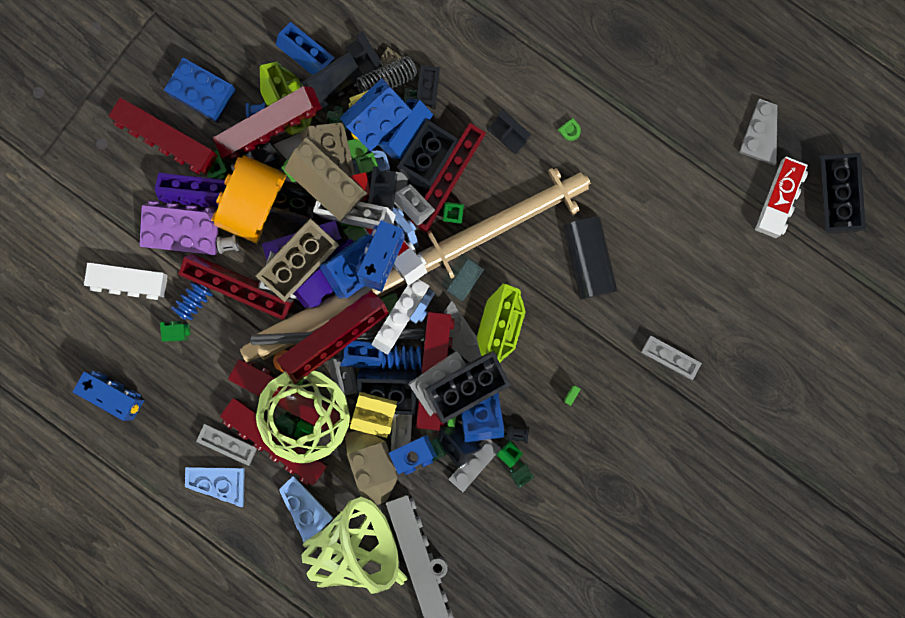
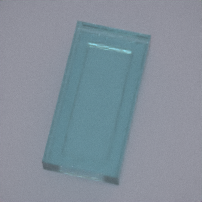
[447,259,484,302]

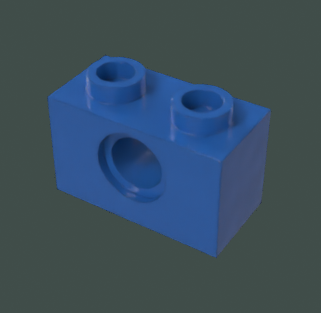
[340,341,383,369]
[389,435,437,475]

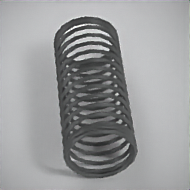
[356,56,417,93]

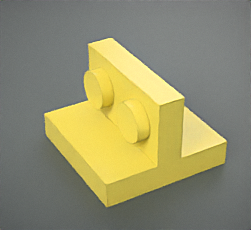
[350,392,397,438]

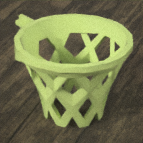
[256,371,350,463]
[301,497,407,594]

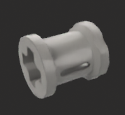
[216,234,239,254]

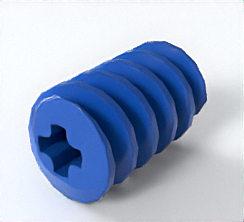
[171,282,213,321]
[382,346,422,370]

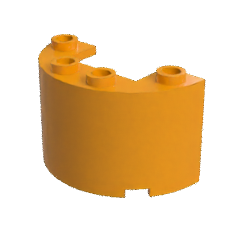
[211,155,287,244]

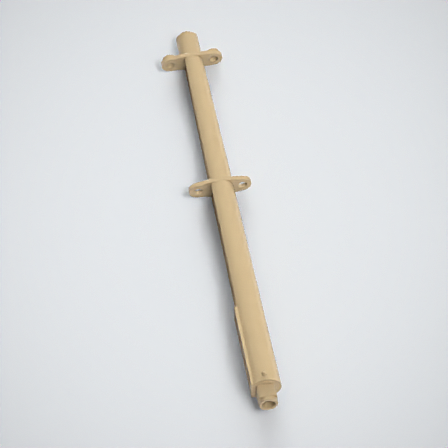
[240,168,590,362]

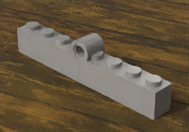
[386,494,454,618]

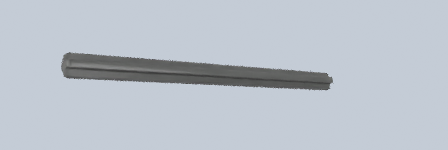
[251,328,424,345]

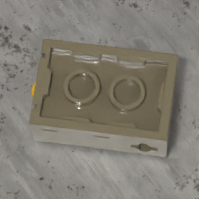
[300,122,356,176]

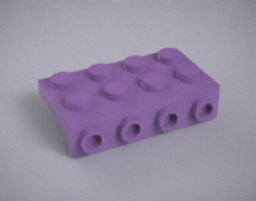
[140,200,218,255]

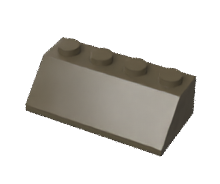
[284,137,367,222]
[255,218,339,302]

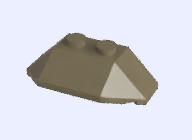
[345,430,398,505]

